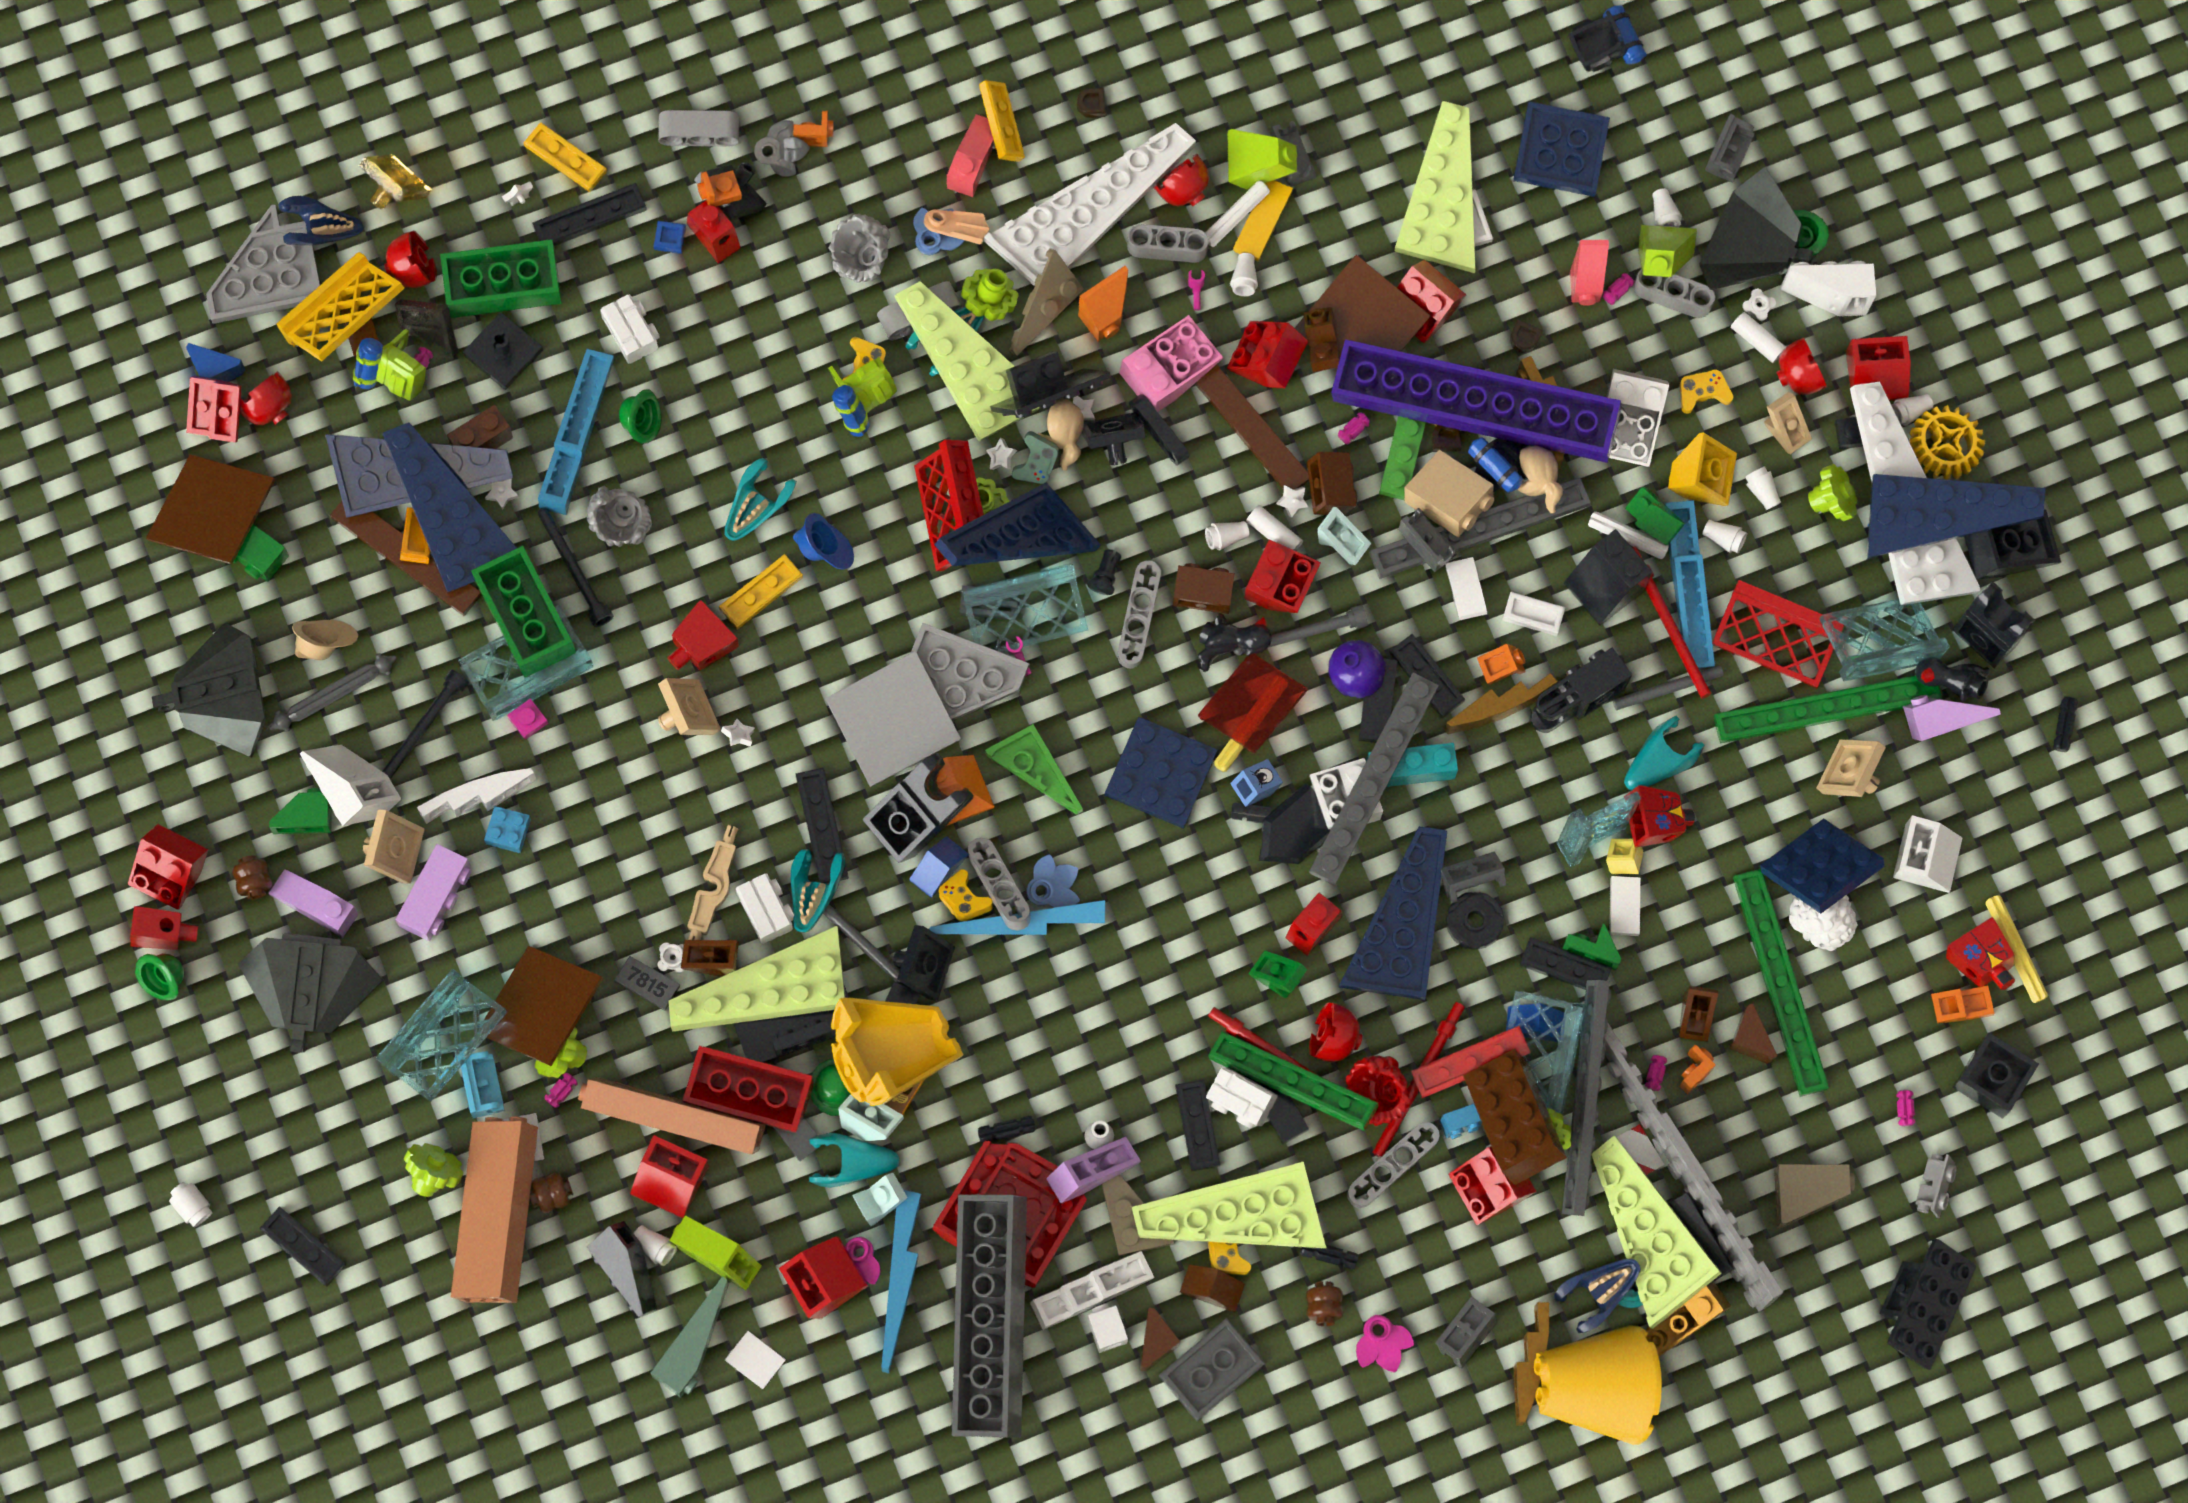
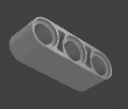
[658,110,739,146]
[1127,224,1209,263]
[1634,268,1715,318]
[877,281,962,340]

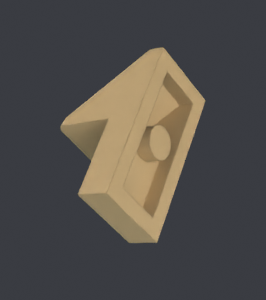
[1764,392,1812,454]

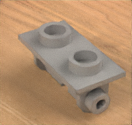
[1915,1154,1957,1218]

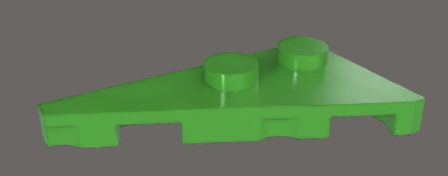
[985,724,1083,815]

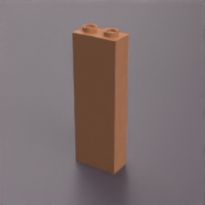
[578,1077,766,1154]
[451,1116,538,1303]

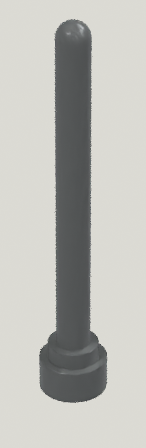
[1233,605,1368,655]

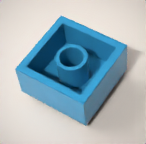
[484,806,531,853]
[1440,1104,1482,1140]

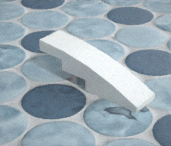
[417,768,536,824]
[1030,1251,1154,1330]

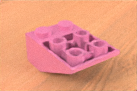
[1119,315,1223,412]

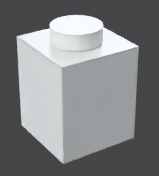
[1087,1304,1128,1353]

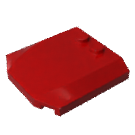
[933,1141,1087,1288]

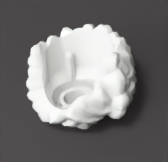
[1789,895,1858,951]

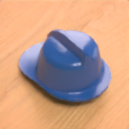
[793,513,854,570]

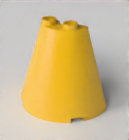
[831,998,964,1106]
[1534,1325,1662,1445]

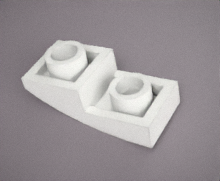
[1445,557,1487,620]

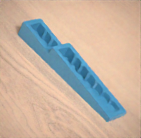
[538,349,614,515]
[1665,500,1715,668]
[930,900,1105,935]
[881,1190,921,1373]

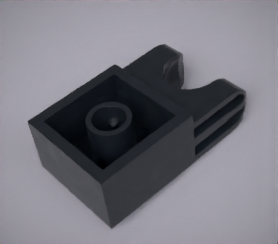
[1953,581,2035,669]
[1531,647,1632,733]
[862,753,974,863]

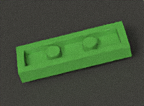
[1379,416,1426,501]

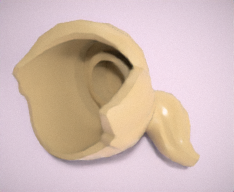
[1038,397,1084,471]
[1517,445,1563,514]

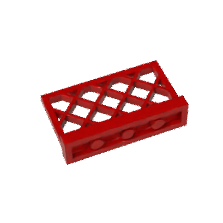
[914,439,984,571]
[1712,580,1845,688]

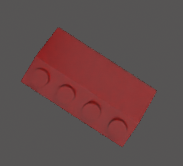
[682,1045,814,1133]

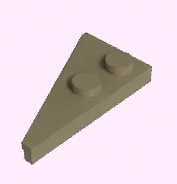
[1009,249,1084,356]
[1102,1174,1174,1257]

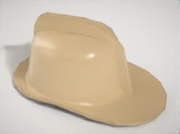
[292,620,358,660]

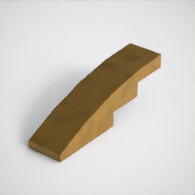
[1444,673,1557,734]
[1513,1302,1549,1426]

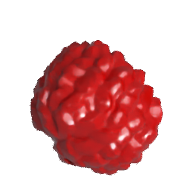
[1346,1055,1410,1126]

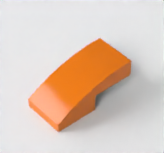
[1931,985,1994,1023]

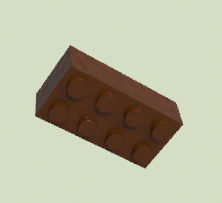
[1463,1049,1567,1185]

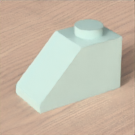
[838,1094,904,1141]

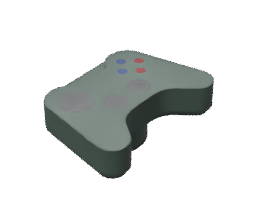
[1012,431,1059,484]

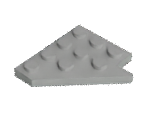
[206,205,320,324]
[911,623,1029,721]

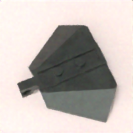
[1699,167,1815,290]
[152,622,266,758]
[238,938,384,1053]

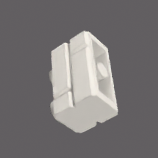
[600,294,660,364]
[736,873,794,944]
[1206,1067,1278,1128]

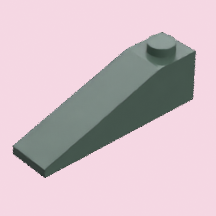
[651,1276,729,1398]

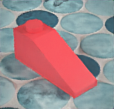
[947,114,995,197]
[1570,240,1609,306]

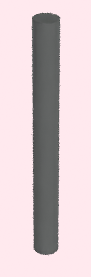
[1613,665,1724,710]
[823,904,901,984]

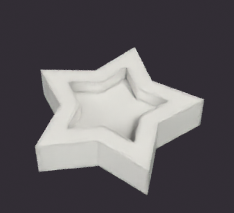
[502,182,533,206]
[1073,396,1095,421]
[986,438,1017,470]
[485,478,519,510]
[1276,485,1308,518]
[721,719,755,747]

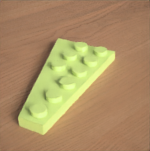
[1395,101,1475,273]
[895,281,1041,442]
[669,926,845,1032]
[1592,1136,1722,1329]
[1132,1162,1326,1248]

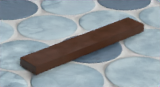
[1195,364,1309,490]
[330,501,482,616]

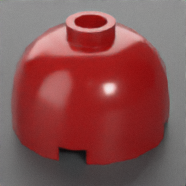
[1153,154,1210,206]
[384,231,437,288]
[1776,337,1827,395]
[240,371,292,425]
[1309,1002,1362,1062]

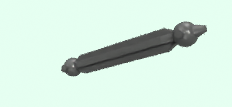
[269,653,397,732]

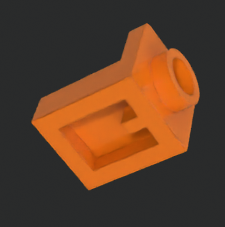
[793,111,834,147]
[697,170,742,207]
[1477,644,1526,685]
[1679,1045,1716,1095]

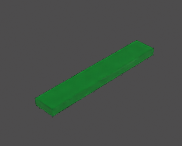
[1208,1031,1378,1131]

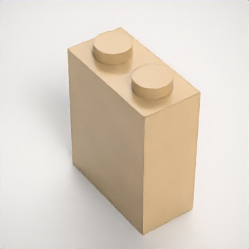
[1404,450,1494,537]

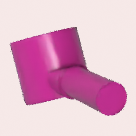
[1188,270,1205,311]
[1006,636,1032,676]

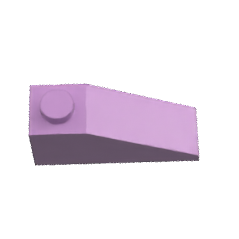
[1903,695,2001,741]
[269,869,358,938]
[1046,1137,1141,1203]

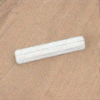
[1205,181,1270,247]
[1588,511,1669,559]

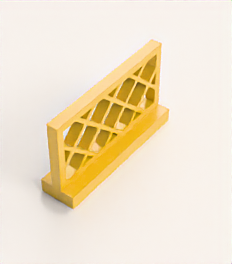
[276,252,405,361]

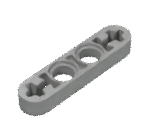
[1118,561,1161,668]
[968,837,1031,930]
[1347,1122,1440,1208]

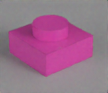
[507,698,548,740]

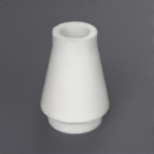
[1652,189,1682,227]
[1230,253,1258,296]
[1891,394,1933,426]
[1745,466,1781,510]
[1703,520,1747,553]
[1205,521,1249,551]
[1085,1121,1114,1149]
[634,1225,677,1266]

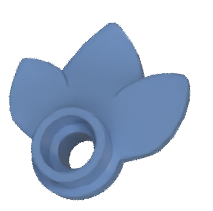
[913,208,965,255]
[1026,854,1080,908]

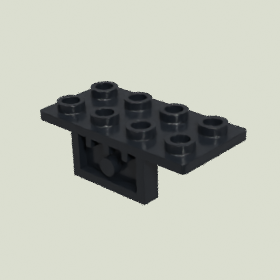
[990,351,1111,418]
[734,985,849,1063]
[1879,1239,1976,1370]

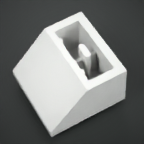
[1310,758,1383,829]
[1893,815,1962,893]

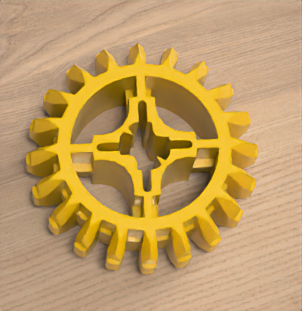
[1909,405,1985,480]

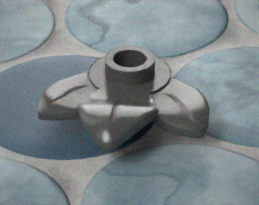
[754,120,810,176]

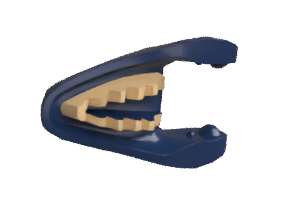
[278,195,363,246]
[1554,1259,1641,1333]

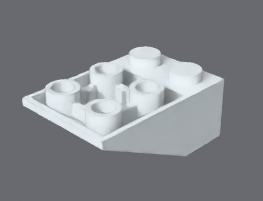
[1781,261,1876,316]
[1606,369,1669,467]
[300,745,401,826]

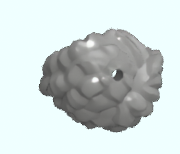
[829,214,890,283]
[587,486,652,547]

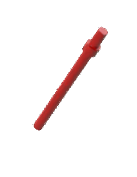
[1633,547,1711,699]
[1372,1002,1465,1158]
[1208,1007,1319,1076]

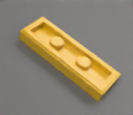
[979,80,1025,162]
[523,122,607,192]
[1233,180,1293,262]
[719,554,803,630]

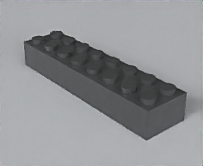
[952,1195,1027,1438]

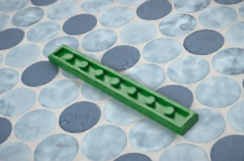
[1713,676,1942,743]
[1733,869,1829,1097]

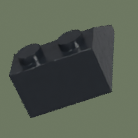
[1964,509,2061,580]

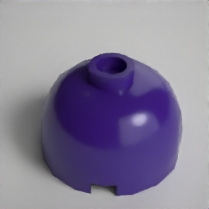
[1328,640,1386,698]

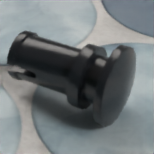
[1087,549,1122,595]

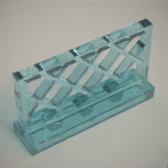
[960,563,1088,652]
[1819,599,1950,682]
[459,605,594,722]
[1557,791,1641,868]
[376,969,507,1102]
[1507,990,1586,1115]

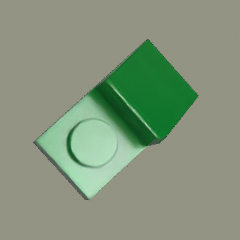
[1625,487,1685,545]
[1562,923,1621,971]
[1248,950,1307,998]

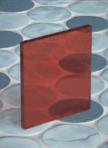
[1198,654,1308,754]

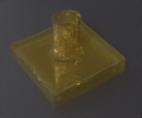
[359,154,431,209]

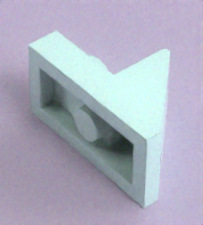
[1318,507,1371,565]
[853,1173,907,1226]

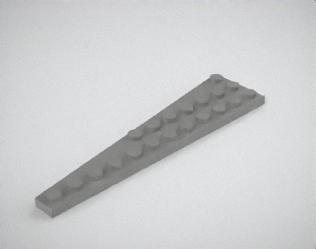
[1577,1001,1784,1312]

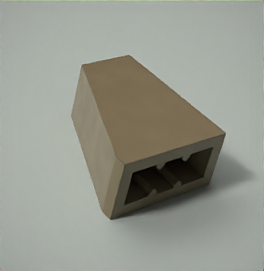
[1774,1164,1855,1228]

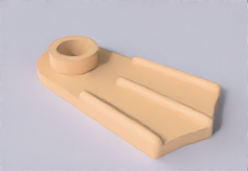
[924,210,990,244]

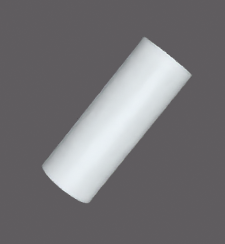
[1731,312,1786,363]
[1246,505,1303,551]

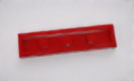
[1411,1026,1531,1098]

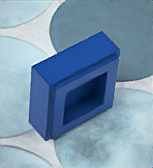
[654,221,686,254]

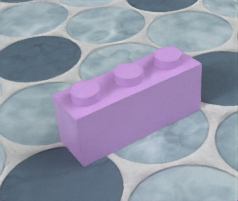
[395,844,472,942]

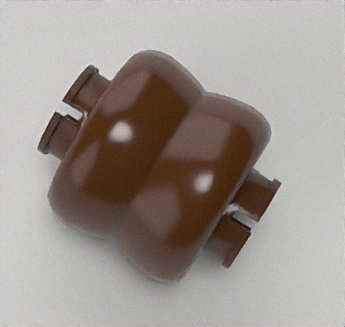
[232,855,272,900]
[530,1172,573,1214]
[1306,1281,1344,1327]

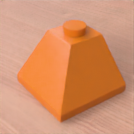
[1078,266,1128,342]
[937,755,994,826]

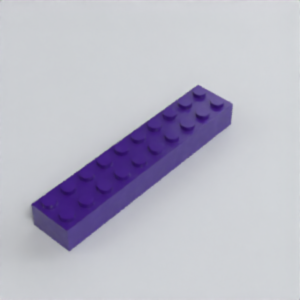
[1331,339,1621,463]

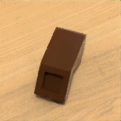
[1304,307,1340,372]

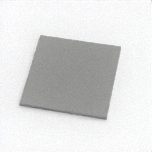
[825,651,961,787]

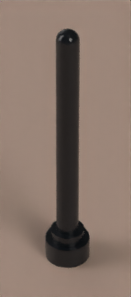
[538,508,614,627]
[382,669,469,779]

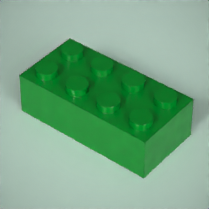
[440,239,562,318]
[471,546,576,678]

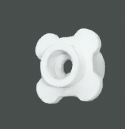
[1743,289,1776,321]
[657,943,684,973]

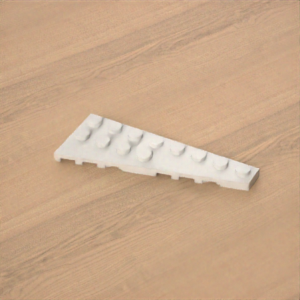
[984,123,1196,286]
[1850,382,1980,605]

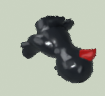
[1198,613,1272,672]
[1915,657,1990,702]

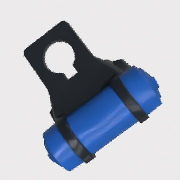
[1568,5,1646,72]
[1468,437,1528,494]

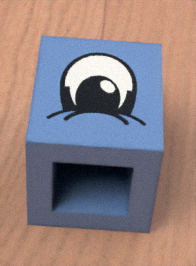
[1230,759,1283,807]

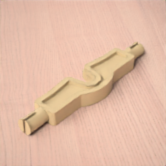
[688,825,739,940]

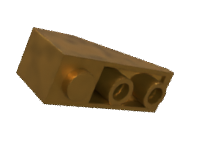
[1646,1282,1732,1357]

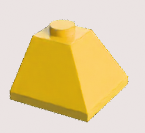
[1668,433,1737,506]

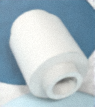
[169,1182,213,1227]

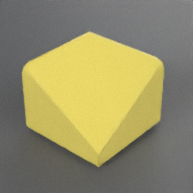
[1606,838,1643,874]

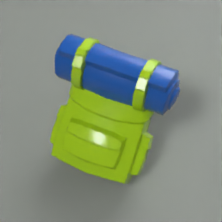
[353,329,426,401]
[828,357,897,437]

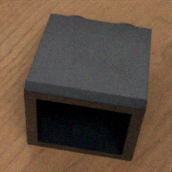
[1564,529,1652,626]

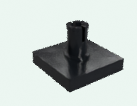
[694,162,767,219]
[463,312,543,390]
[1082,412,1146,466]
[893,925,955,1001]

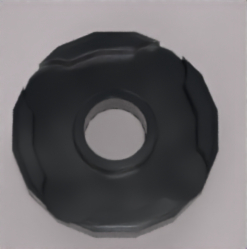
[1446,892,1504,950]

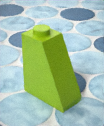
[1228,129,1297,190]
[1638,225,1697,277]
[669,1215,762,1291]

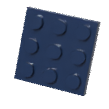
[1513,102,1610,197]
[1104,717,1218,829]
[1760,818,1885,914]

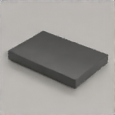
[1159,1318,1265,1422]

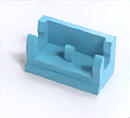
[458,1051,505,1119]

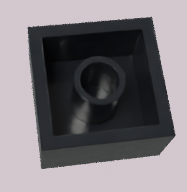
[1953,1033,2039,1119]

